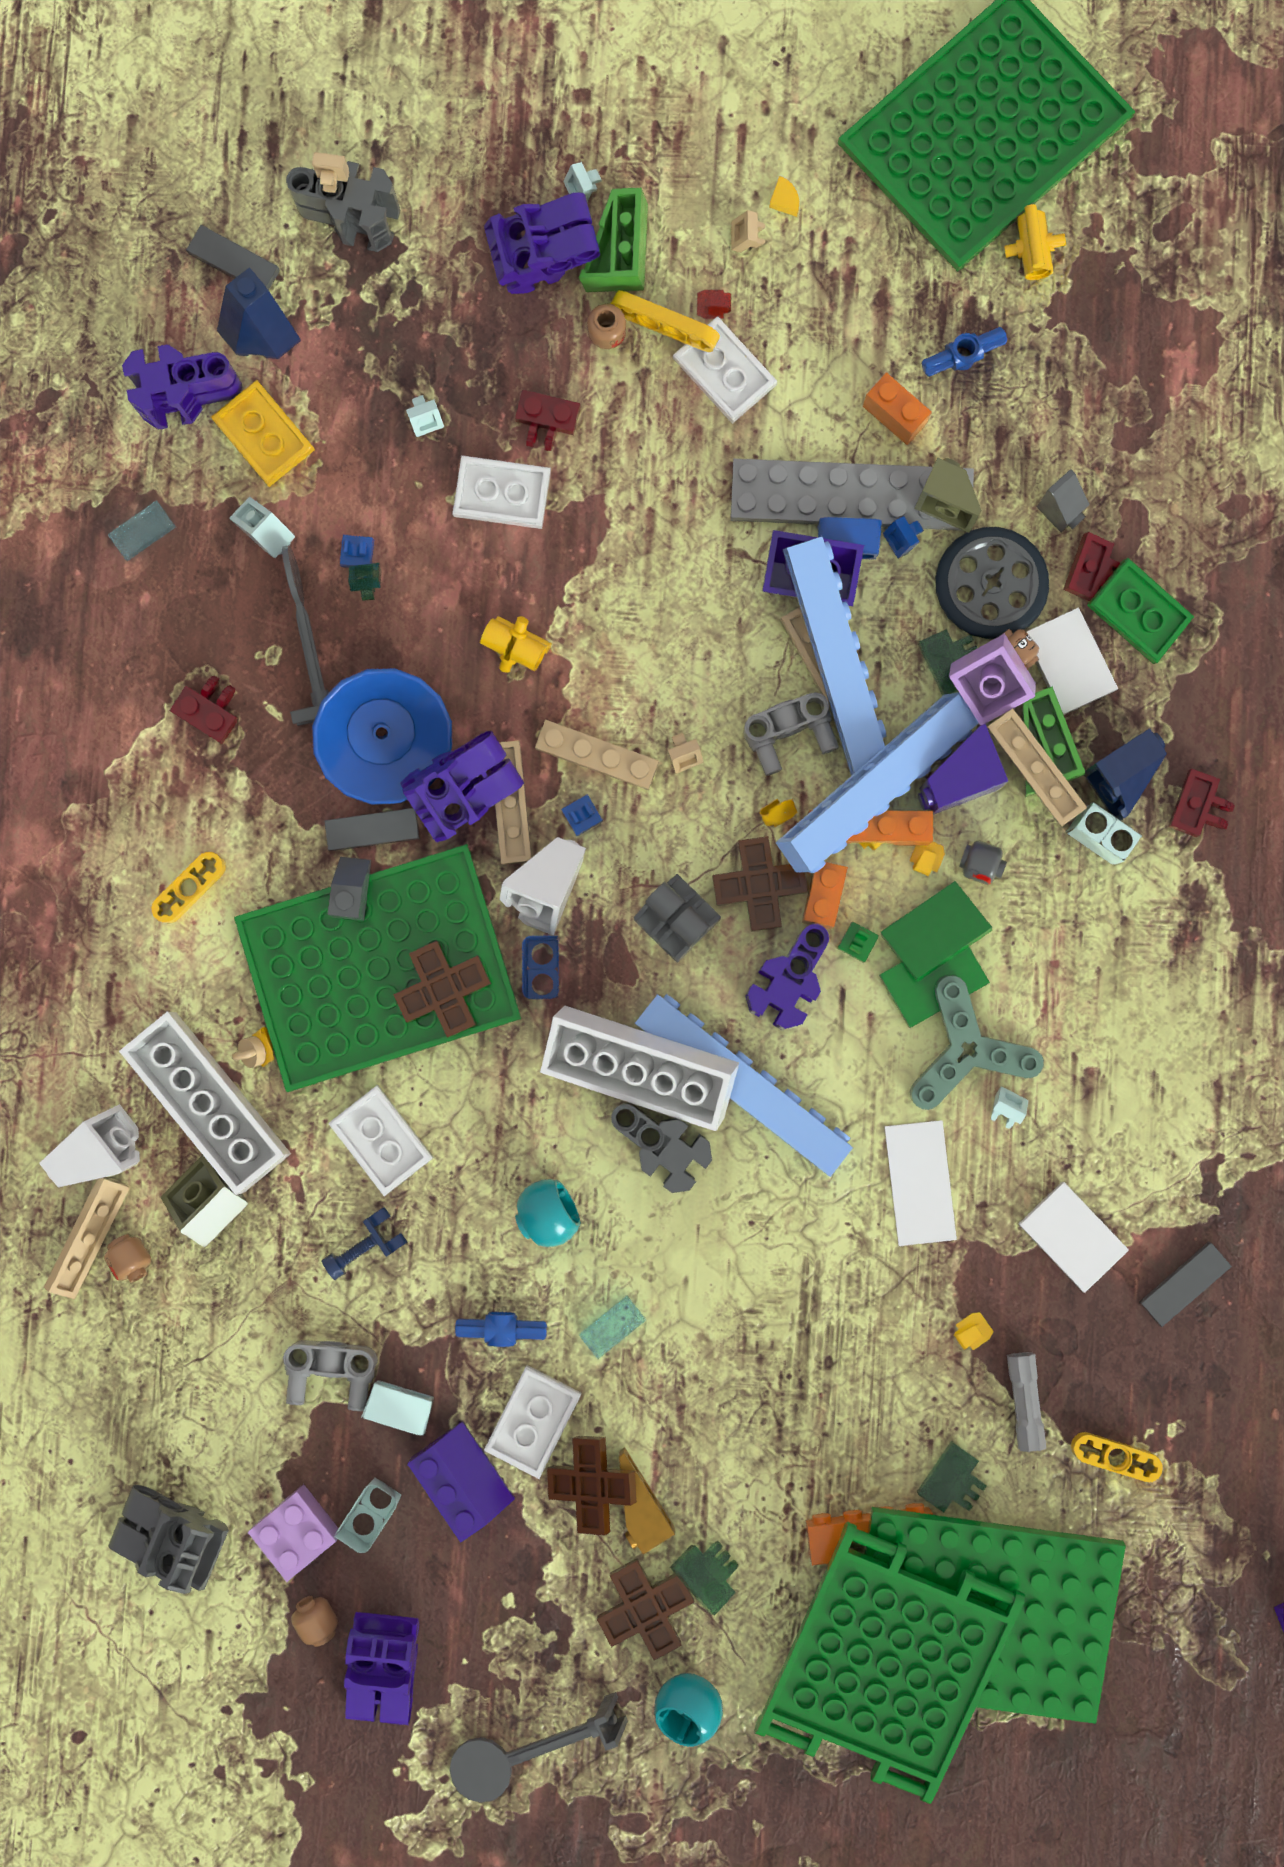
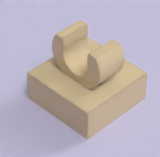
[312,152,349,193]
[731,210,765,253]
[668,733,704,774]

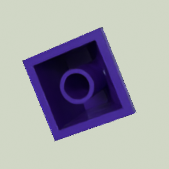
[918,724,1009,815]

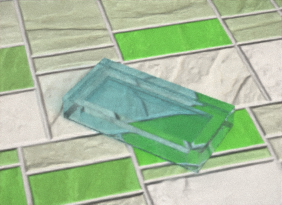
[108,500,176,561]
[579,1295,646,1359]

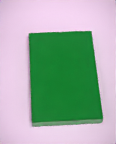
[1087,558,1194,664]
[881,881,992,982]
[879,947,990,1028]

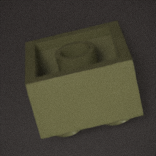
[914,457,982,533]
[160,1155,249,1248]

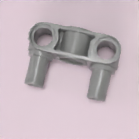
[743,692,839,776]
[283,1340,378,1411]

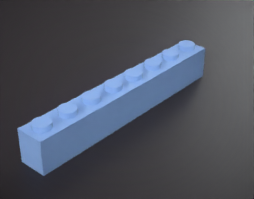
[783,537,887,776]
[775,692,979,873]
[635,994,853,1177]

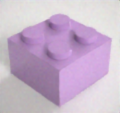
[949,633,1036,725]
[248,1484,339,1582]

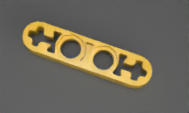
[610,290,720,352]

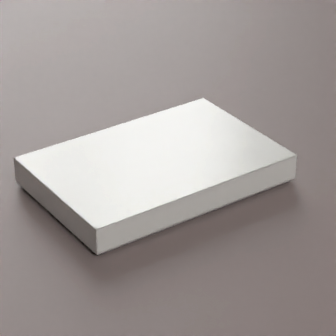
[673,316,777,424]
[453,455,551,529]
[1027,608,1118,715]
[328,1085,434,1196]
[1018,1182,1129,1293]
[484,1365,582,1479]

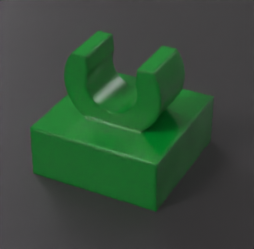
[837,921,879,963]

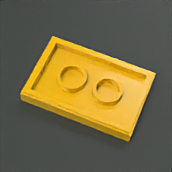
[211,380,315,487]

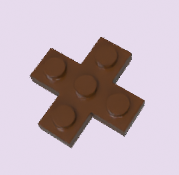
[712,836,808,932]
[393,941,491,1038]
[547,1436,637,1536]
[597,1558,694,1661]

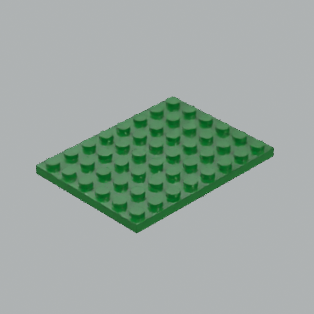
[837,0,1135,272]
[234,844,522,1092]
[865,1507,1126,1724]

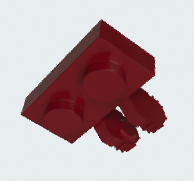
[515,390,581,451]
[169,675,239,744]
[1168,769,1235,837]

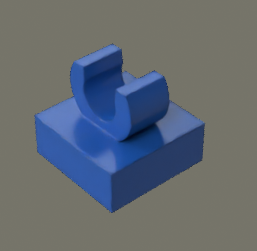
[883,516,924,559]
[340,535,374,570]
[561,794,603,836]

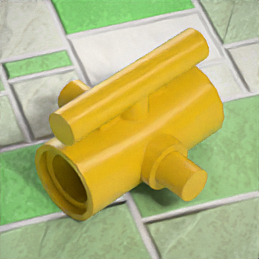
[1004,204,1066,280]
[480,616,552,673]

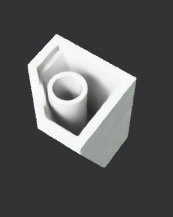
[499,837,586,936]
[39,1104,140,1187]

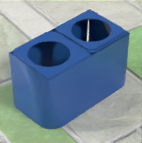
[818,517,882,560]
[522,936,559,999]

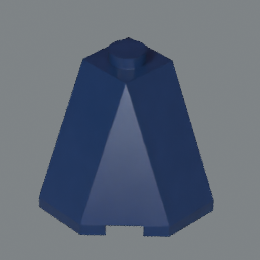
[217,267,301,359]
[1084,728,1167,821]

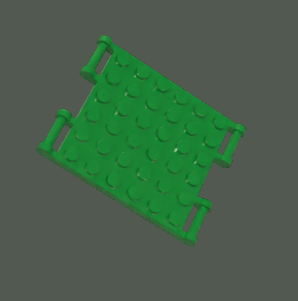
[754,1521,1025,1804]

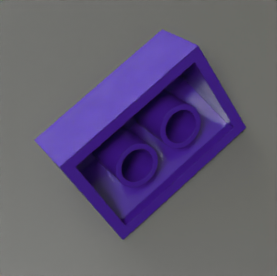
[762,530,864,607]
[407,1421,515,1543]

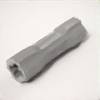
[1007,1352,1046,1452]

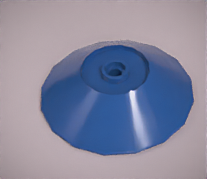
[312,668,453,805]

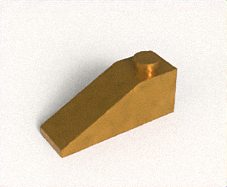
[619,1447,675,1555]

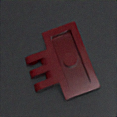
[1063,532,1120,601]

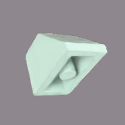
[229,496,295,558]

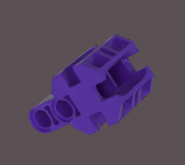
[484,192,600,294]
[122,344,242,430]
[400,730,524,842]
[745,924,829,1030]
[344,1612,419,1725]

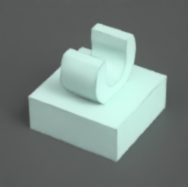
[563,162,602,202]
[406,395,444,437]
[991,1086,1029,1129]

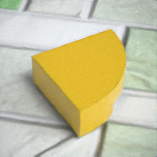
[769,176,799,217]

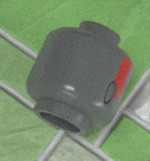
[959,841,1007,885]

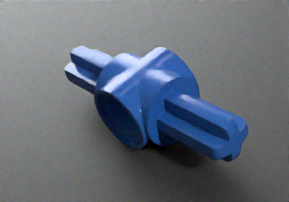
[921,327,1007,377]
[455,1312,547,1347]

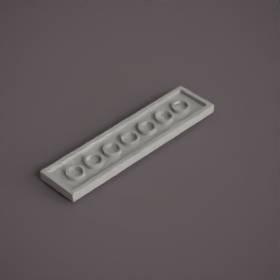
[731,458,974,531]

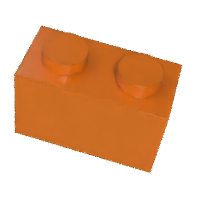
[863,372,932,445]
[802,862,848,930]

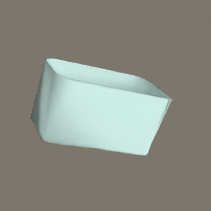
[1066,802,1142,864]
[361,1380,434,1435]
[334,1478,401,1553]

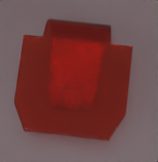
[697,290,731,319]

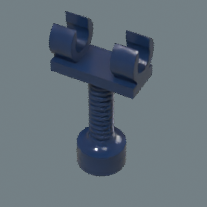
[322,1207,407,1280]

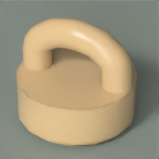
[232,1036,266,1068]

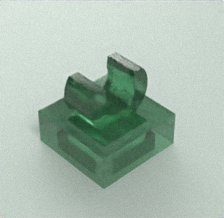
[348,563,381,601]

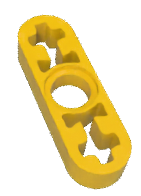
[151,852,226,923]
[1071,1432,1163,1482]

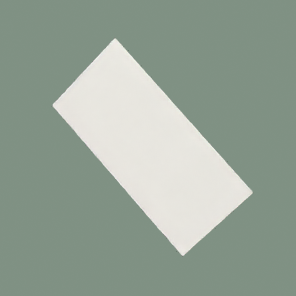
[885,1120,957,1246]

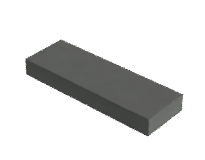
[186,225,280,290]
[324,808,420,851]
[1139,1242,1232,1327]

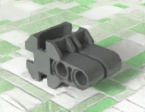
[286,161,401,252]
[633,874,721,963]
[611,1103,712,1193]
[108,1485,229,1594]

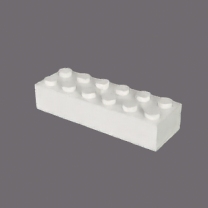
[540,1006,739,1131]
[119,1011,291,1195]

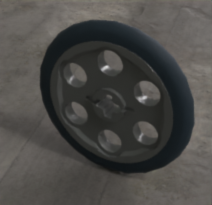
[935,527,1049,639]

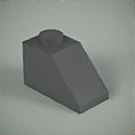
[1037,469,1089,533]
[328,857,371,921]

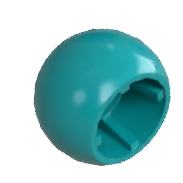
[515,1179,581,1247]
[654,1673,723,1747]

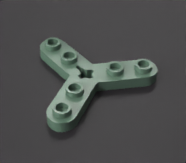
[910,975,1044,1110]

